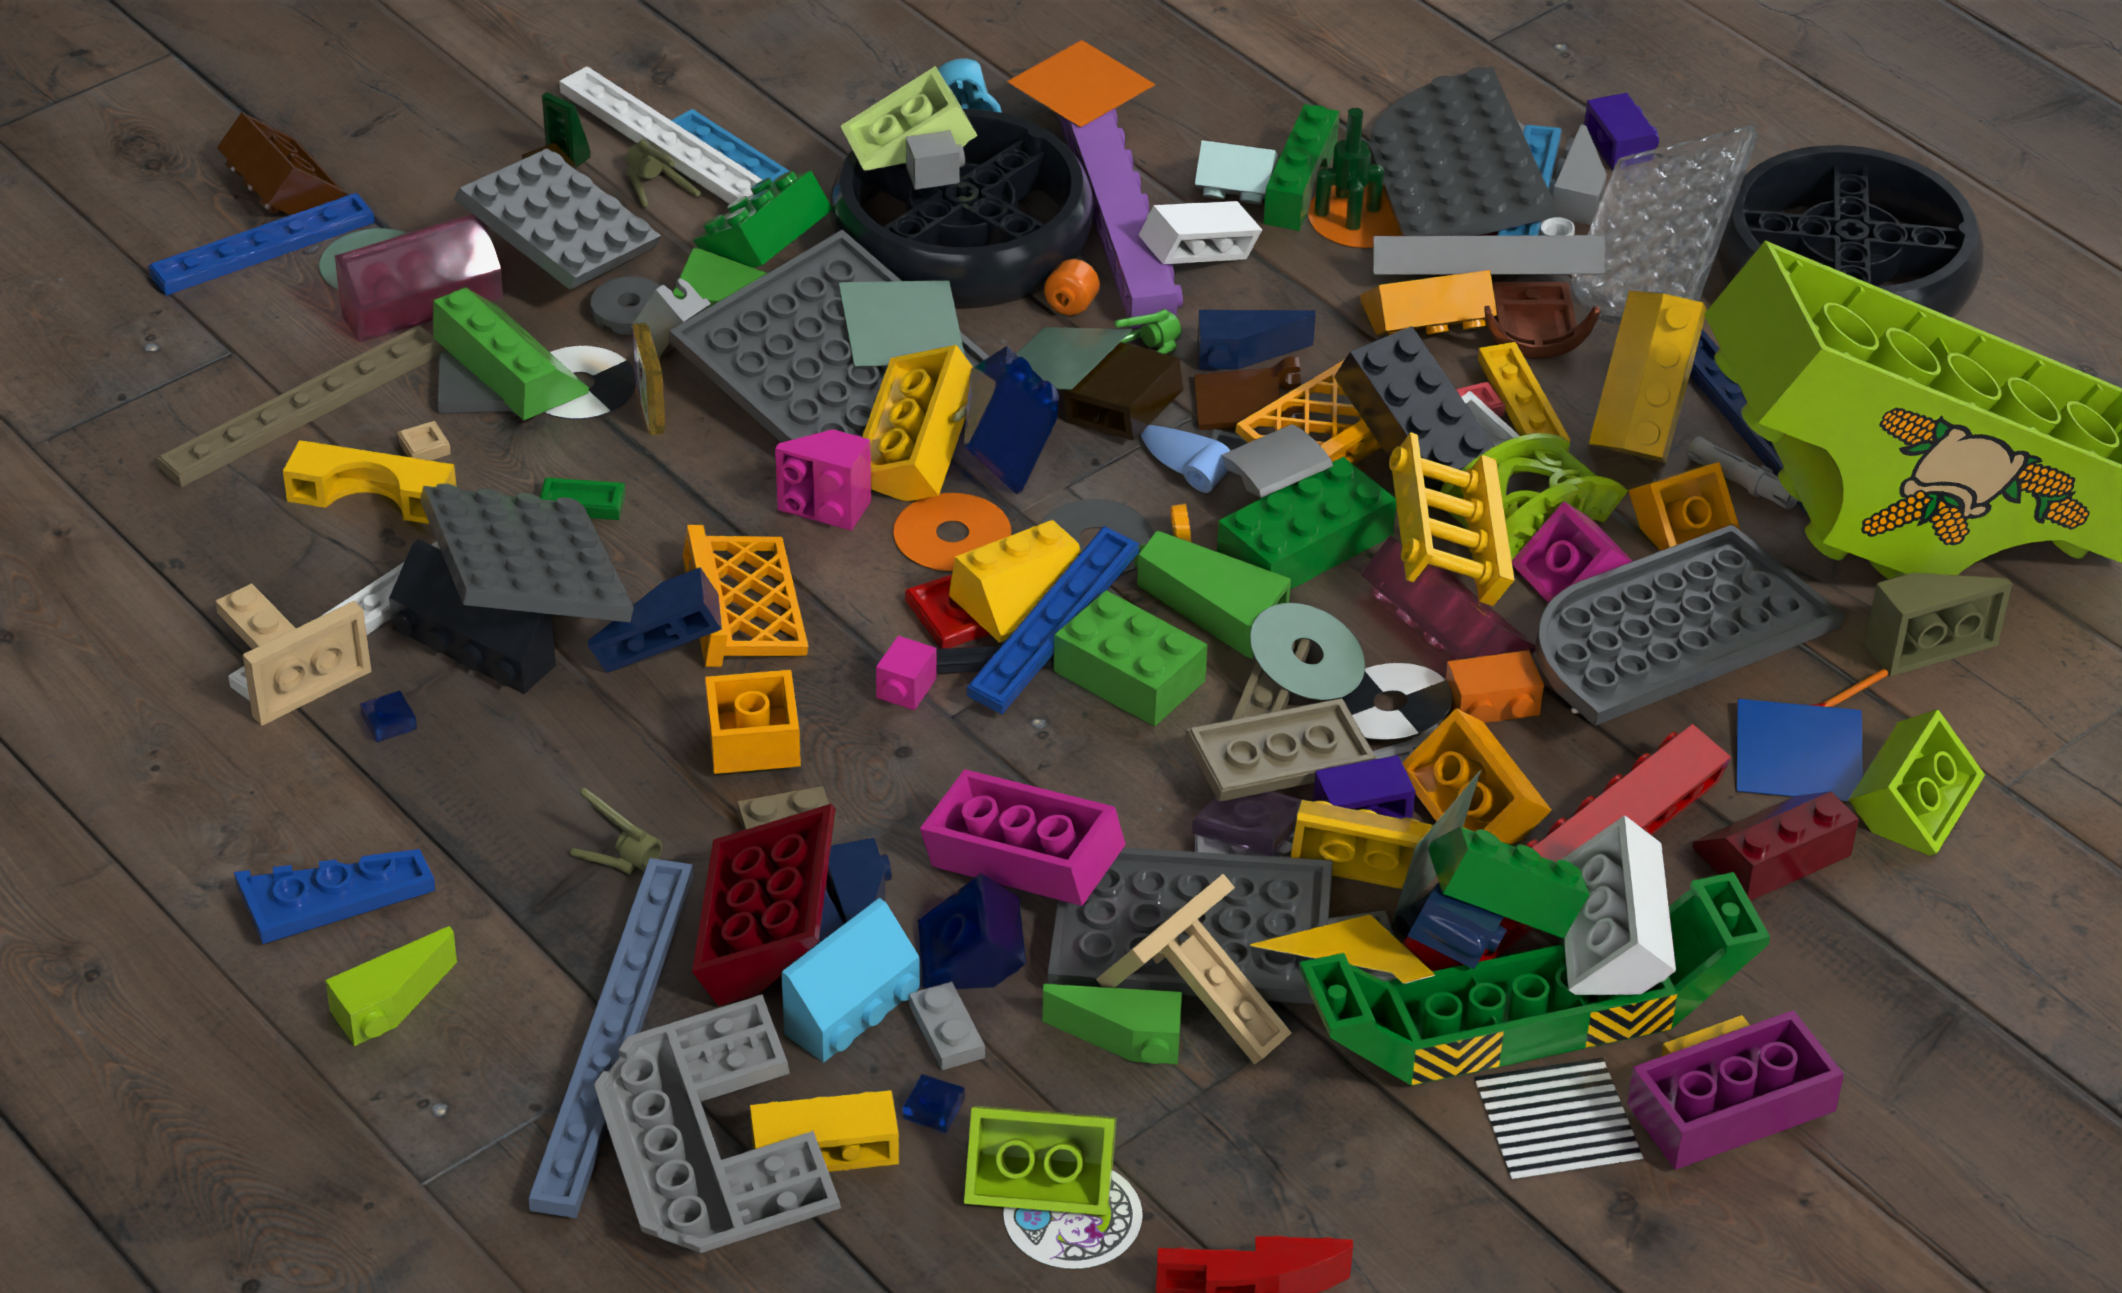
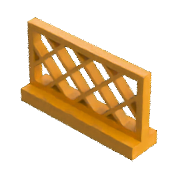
[1235,359,1381,465]
[682,525,809,667]

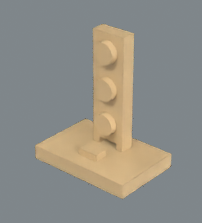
[215,583,372,726]
[1096,874,1292,1065]

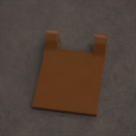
[1195,356,1304,430]

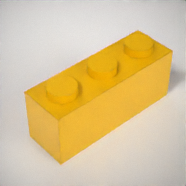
[750,1090,899,1172]

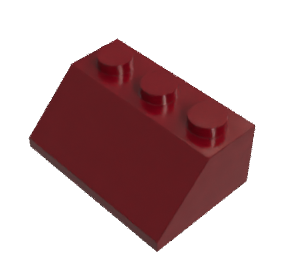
[1693,791,1859,901]

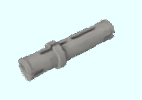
[1687,436,1798,510]

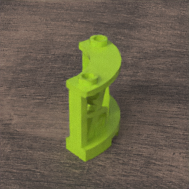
[1440,433,1628,561]

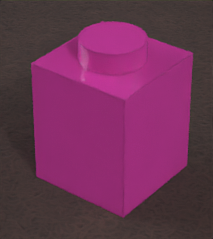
[876,636,937,710]

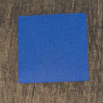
[1737,699,1863,802]

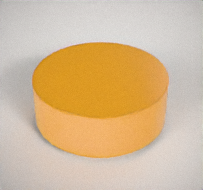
[1170,503,1192,543]

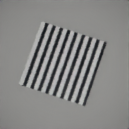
[1474,1058,1644,1179]

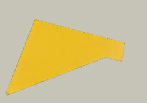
[1250,915,1435,984]

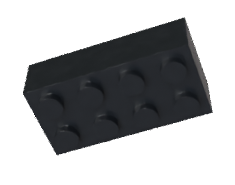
[1334,326,1495,492]

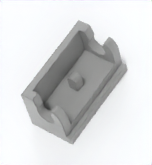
[631,279,711,359]

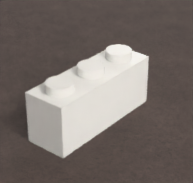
[1139,201,1262,264]

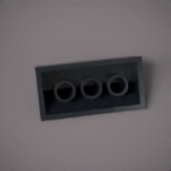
[389,539,556,694]

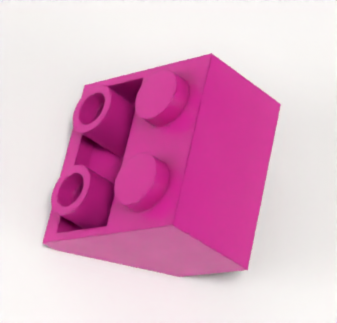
[775,429,871,531]

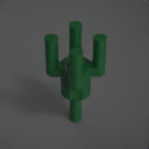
[1315,108,1384,230]

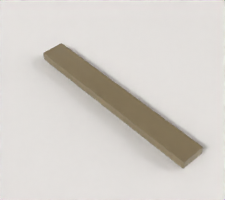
[157,325,444,488]

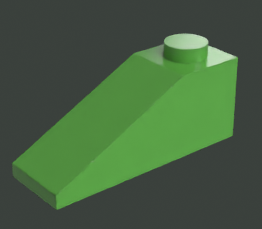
[1042,984,1182,1064]

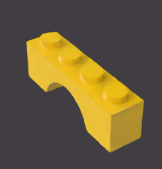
[283,440,457,524]

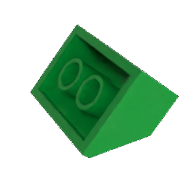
[1428,826,1590,938]

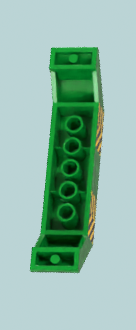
[1299,872,1770,1086]

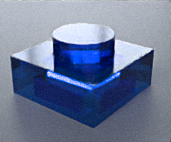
[360,690,417,742]
[903,1074,965,1133]

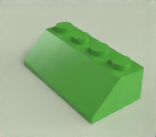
[433,288,589,420]

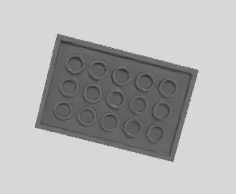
[420,484,634,622]
[1048,847,1333,1004]

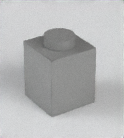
[906,130,965,190]

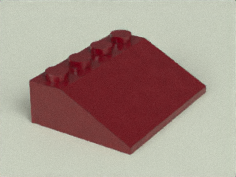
[692,803,836,1006]

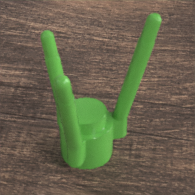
[1115,309,1181,354]

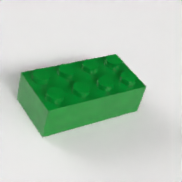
[1216,457,1396,590]

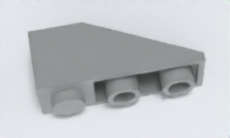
[1549,125,1607,226]

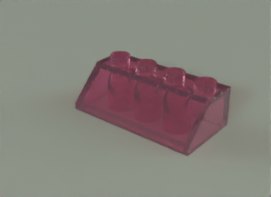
[335,214,503,343]
[1360,535,1536,661]

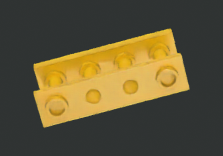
[1389,432,1514,606]

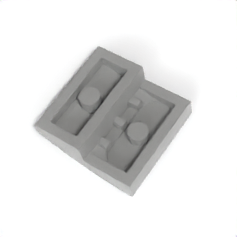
[1221,424,1333,497]

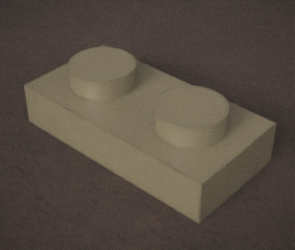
[737,786,829,830]

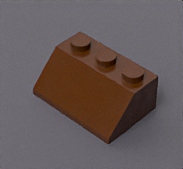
[217,112,346,215]

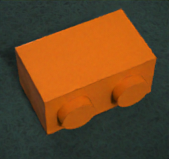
[1445,650,1544,723]

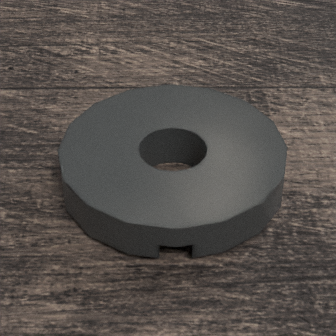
[591,277,660,335]

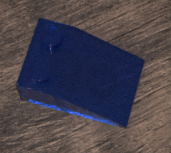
[964,346,1059,494]

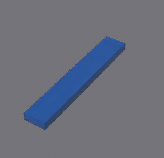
[148,193,375,295]
[967,526,1139,715]

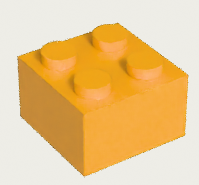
[705,670,801,774]

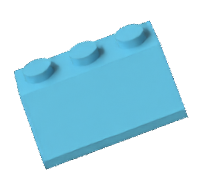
[782,898,920,1063]

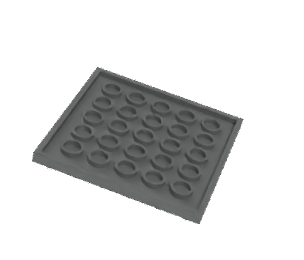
[668,230,1002,443]

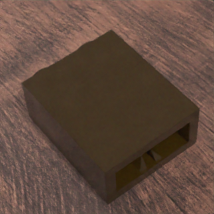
[1062,342,1183,441]

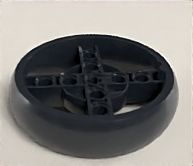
[830,109,1094,308]
[1716,145,1984,318]

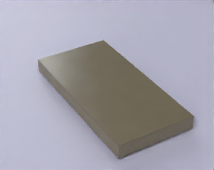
[1185,698,1377,802]

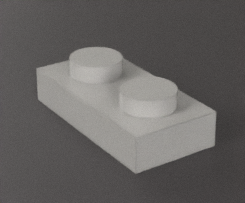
[909,982,985,1070]

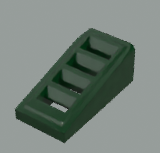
[542,92,591,168]

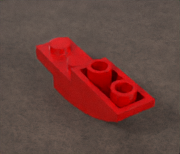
[1156,1235,1353,1293]

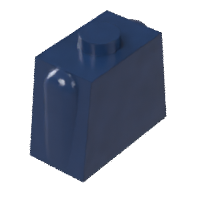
[1408,882,1507,969]

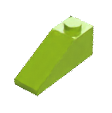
[325,926,457,1046]

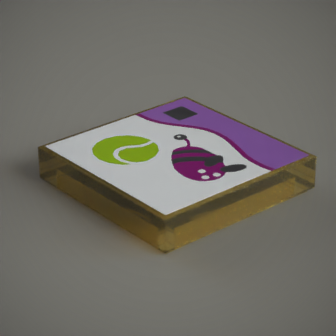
[632,323,665,435]

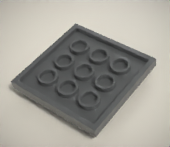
[454,148,661,290]

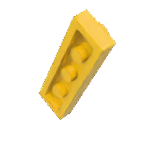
[1477,342,1570,451]

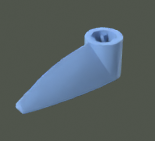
[1140,425,1230,493]

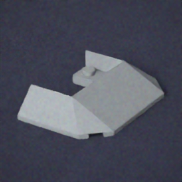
[594,995,841,1253]

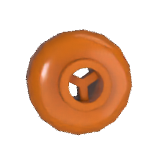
[1044,259,1100,316]

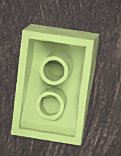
[841,66,978,171]

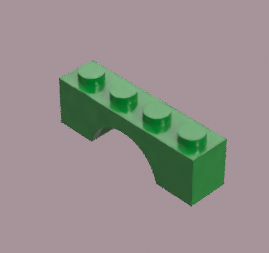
[1263,104,1340,231]

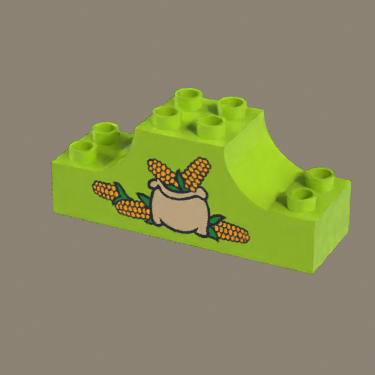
[1704,241,2122,579]

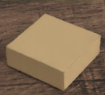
[397,421,451,461]

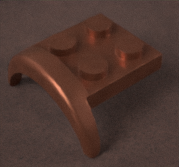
[1484,282,1600,358]

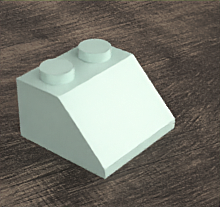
[1195,140,1279,204]

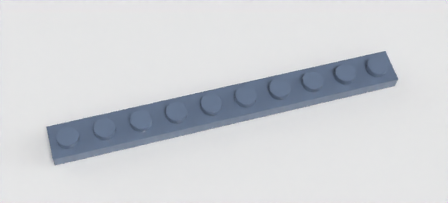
[529,858,694,1218]

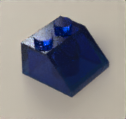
[918,873,1027,989]

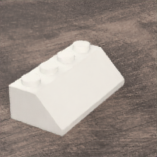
[1561,815,1676,995]

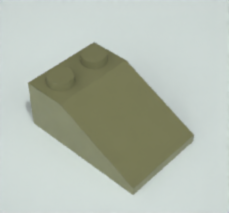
[1864,573,2012,677]

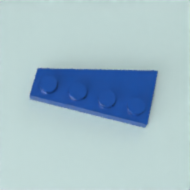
[234,849,436,944]

